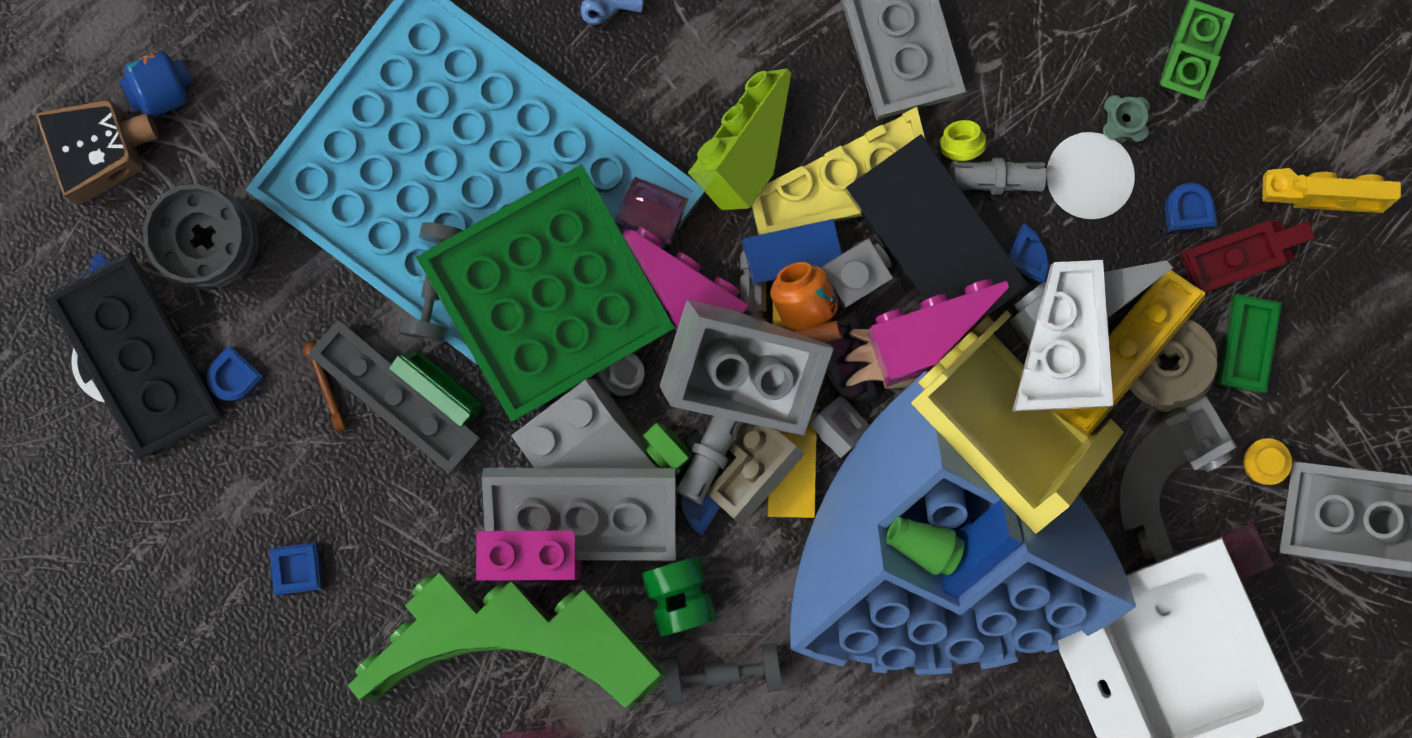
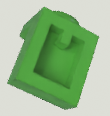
[643,423,694,477]

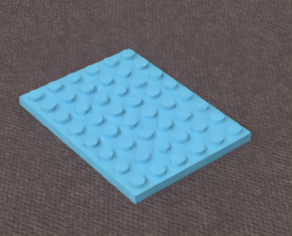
[245,0,706,412]

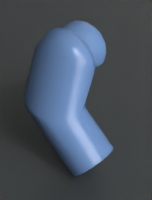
[581,0,645,25]

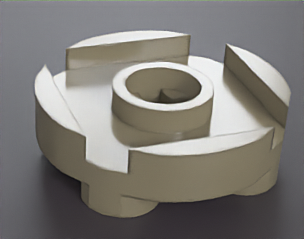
[1129,319,1218,412]

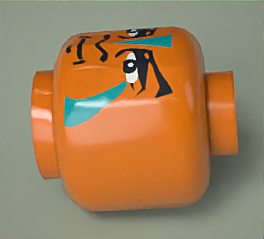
[770,262,839,332]

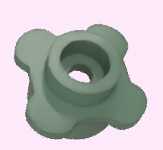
[1103,95,1150,142]

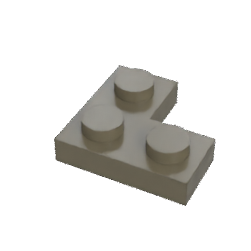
[706,422,805,526]

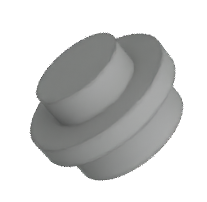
[599,353,644,397]

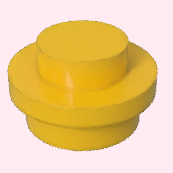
[1243,438,1292,485]

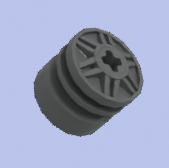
[142,184,261,288]

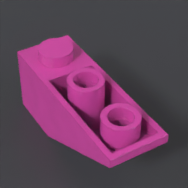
[621,227,748,331]
[868,279,1009,387]

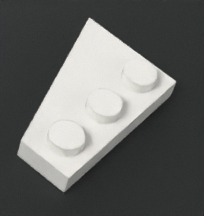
[1012,260,1113,412]

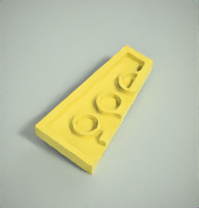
[751,107,925,235]

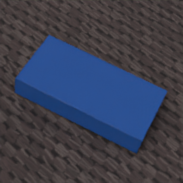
[742,219,842,286]
[940,499,1023,598]

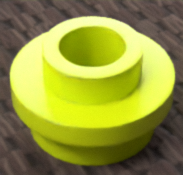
[940,120,987,161]

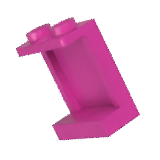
[476,530,583,581]

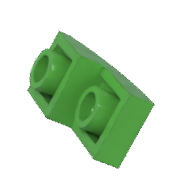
[1159,0,1234,101]

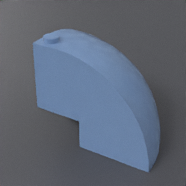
[790,371,1136,675]

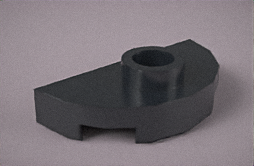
[824,311,880,403]

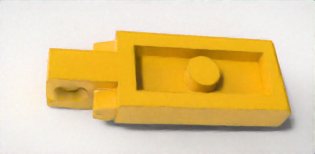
[1262,168,1401,213]

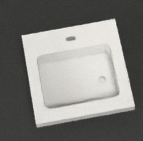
[1058,537,1303,738]

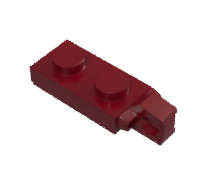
[1180,220,1315,293]

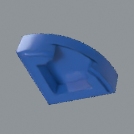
[1007,224,1050,285]
[681,486,720,536]

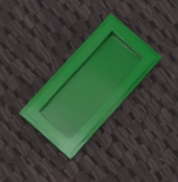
[1217,294,1282,394]
[389,349,485,427]

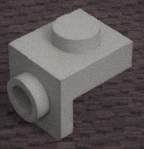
[821,238,893,308]
[1164,395,1237,472]

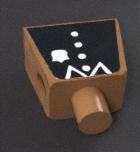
[36,101,159,204]

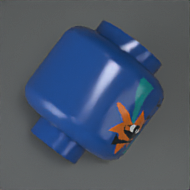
[119,51,193,118]

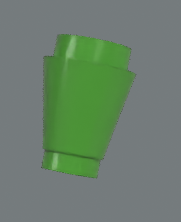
[886,516,964,575]

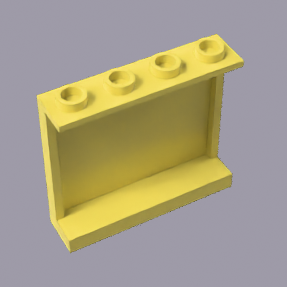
[911,310,1124,534]

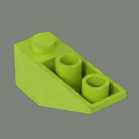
[688,68,791,210]

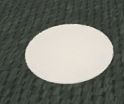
[1046,132,1135,219]

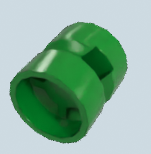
[641,555,718,637]

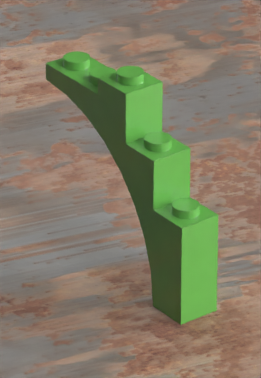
[348,573,669,710]

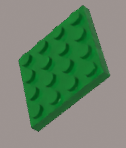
[416,164,675,422]

